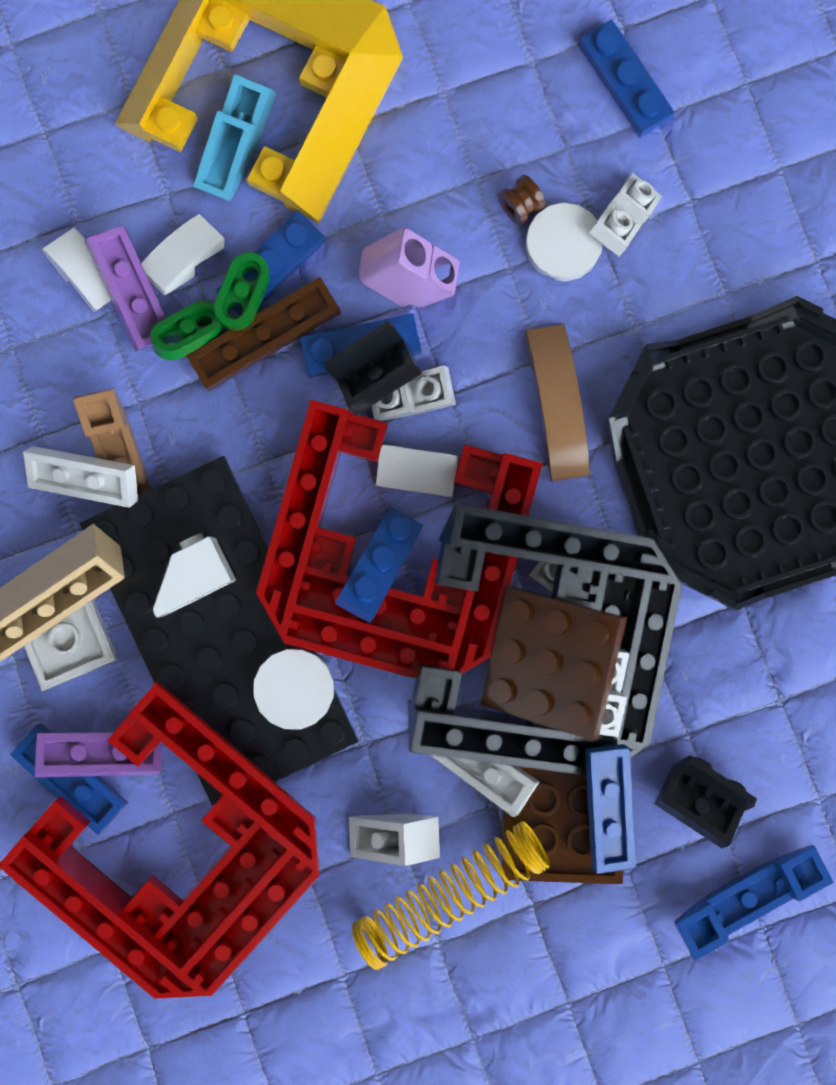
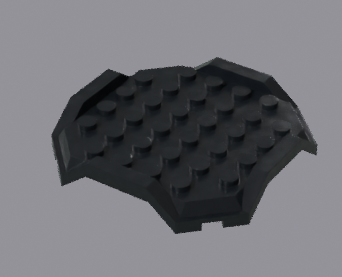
[607,296,836,610]

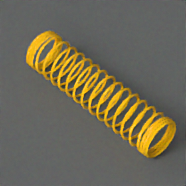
[352,821,550,970]

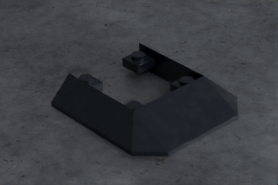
[408,503,682,775]

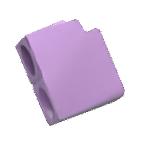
[359,227,460,307]

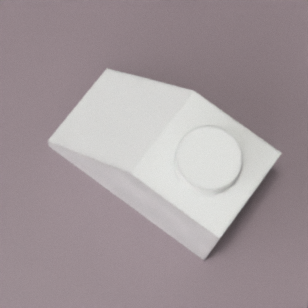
[153,533,237,618]
[349,813,440,866]

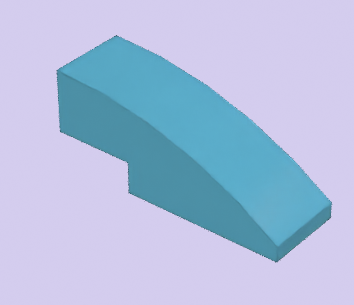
[193,74,277,201]

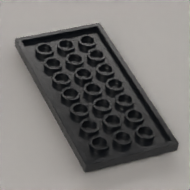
[79,456,359,806]

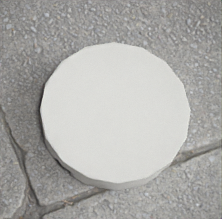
[525,202,603,282]
[254,649,334,729]

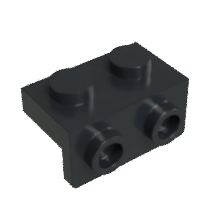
[325,321,422,416]
[655,755,757,849]

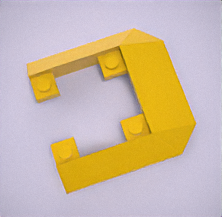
[115,0,403,223]

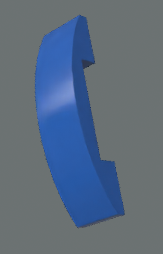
[674,845,834,961]

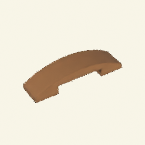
[525,324,590,482]
[73,388,151,507]

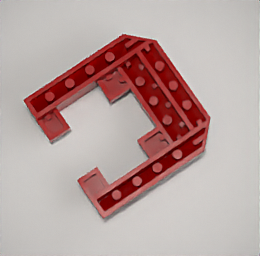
[256,399,543,679]
[0,681,320,999]

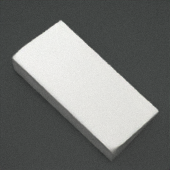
[376,444,459,498]

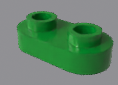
[214,252,271,331]
[151,301,224,360]

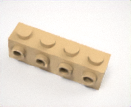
[0,524,125,662]

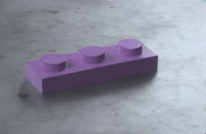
[85,225,166,352]
[35,733,162,777]

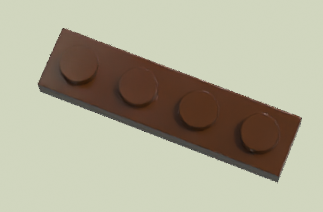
[186,277,341,392]

